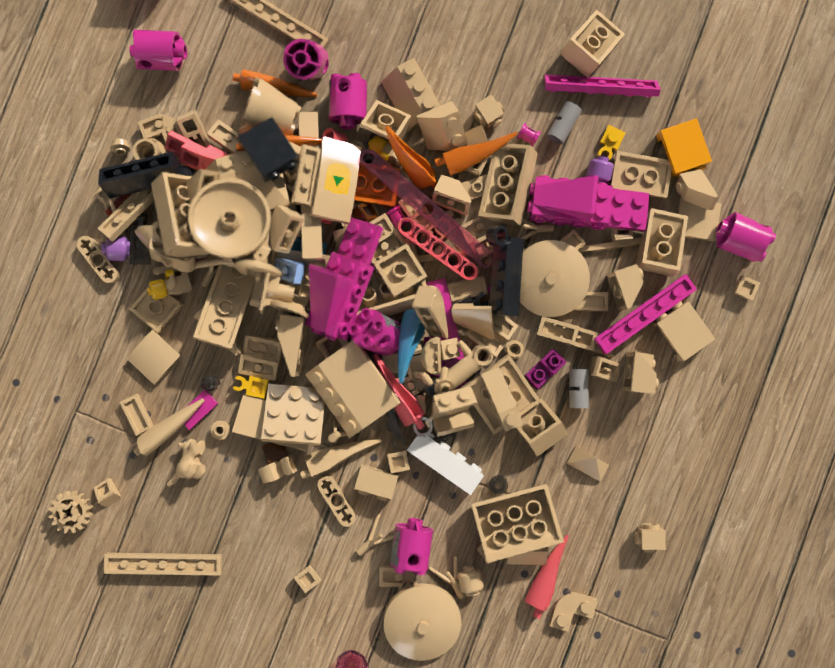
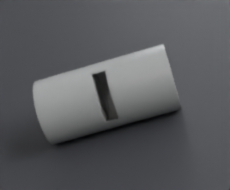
[546,101,582,145]
[569,369,589,408]

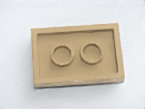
[610,151,672,199]

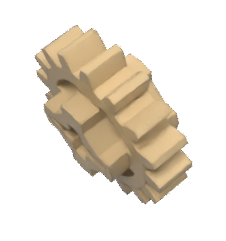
[48,490,93,533]

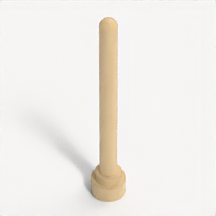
[153,257,240,275]

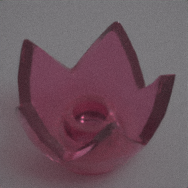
[335,650,369,668]

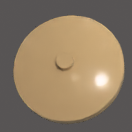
[188,178,271,259]
[520,240,590,317]
[384,583,461,661]

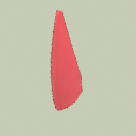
[373,354,425,430]
[524,535,569,619]

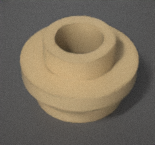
[110,138,130,155]
[504,340,524,359]
[211,420,230,440]

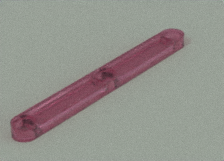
[360,149,492,268]

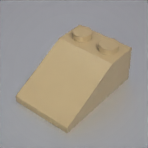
[559,10,625,78]
[636,208,688,277]
[275,315,308,377]

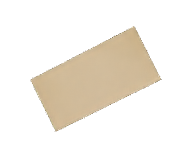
[232,395,309,452]

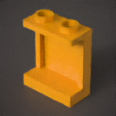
[656,118,712,178]

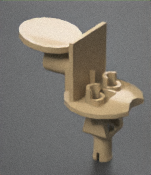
[234,231,309,319]

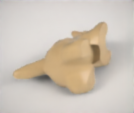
[167,439,206,487]

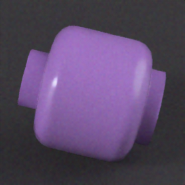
[587,156,614,183]
[102,236,131,261]

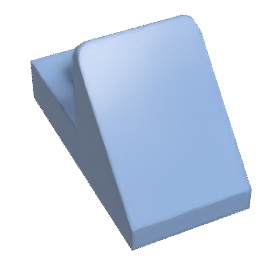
[274,257,305,284]

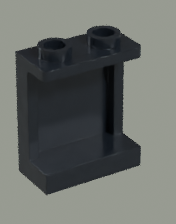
[238,117,299,182]

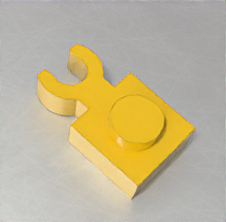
[597,125,626,160]
[233,376,270,399]

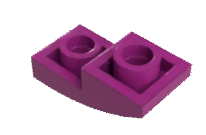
[524,348,566,390]

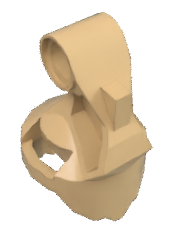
[134,221,196,273]

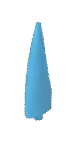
[398,309,425,384]

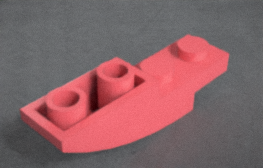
[165,130,229,170]

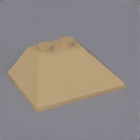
[205,151,291,211]

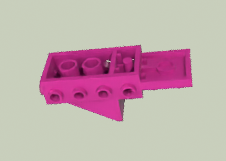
[527,175,649,232]
[305,217,384,341]

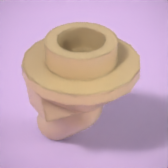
[434,367,454,394]

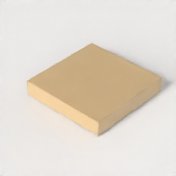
[129,280,184,334]

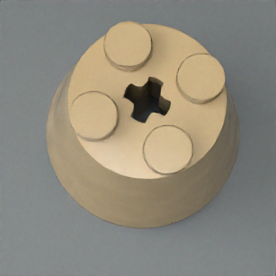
[238,77,301,135]

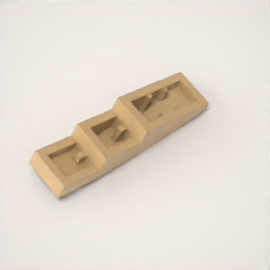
[537,316,614,357]

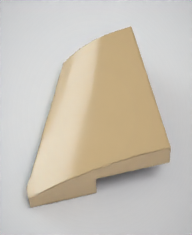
[452,303,495,339]

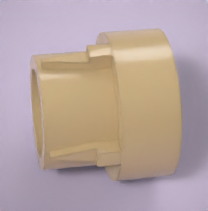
[132,138,168,160]

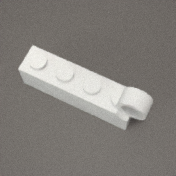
[407,417,484,495]

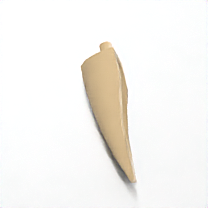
[133,398,205,456]
[300,439,382,479]

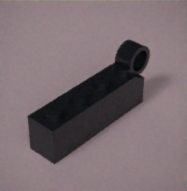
[98,151,195,199]
[486,226,524,316]

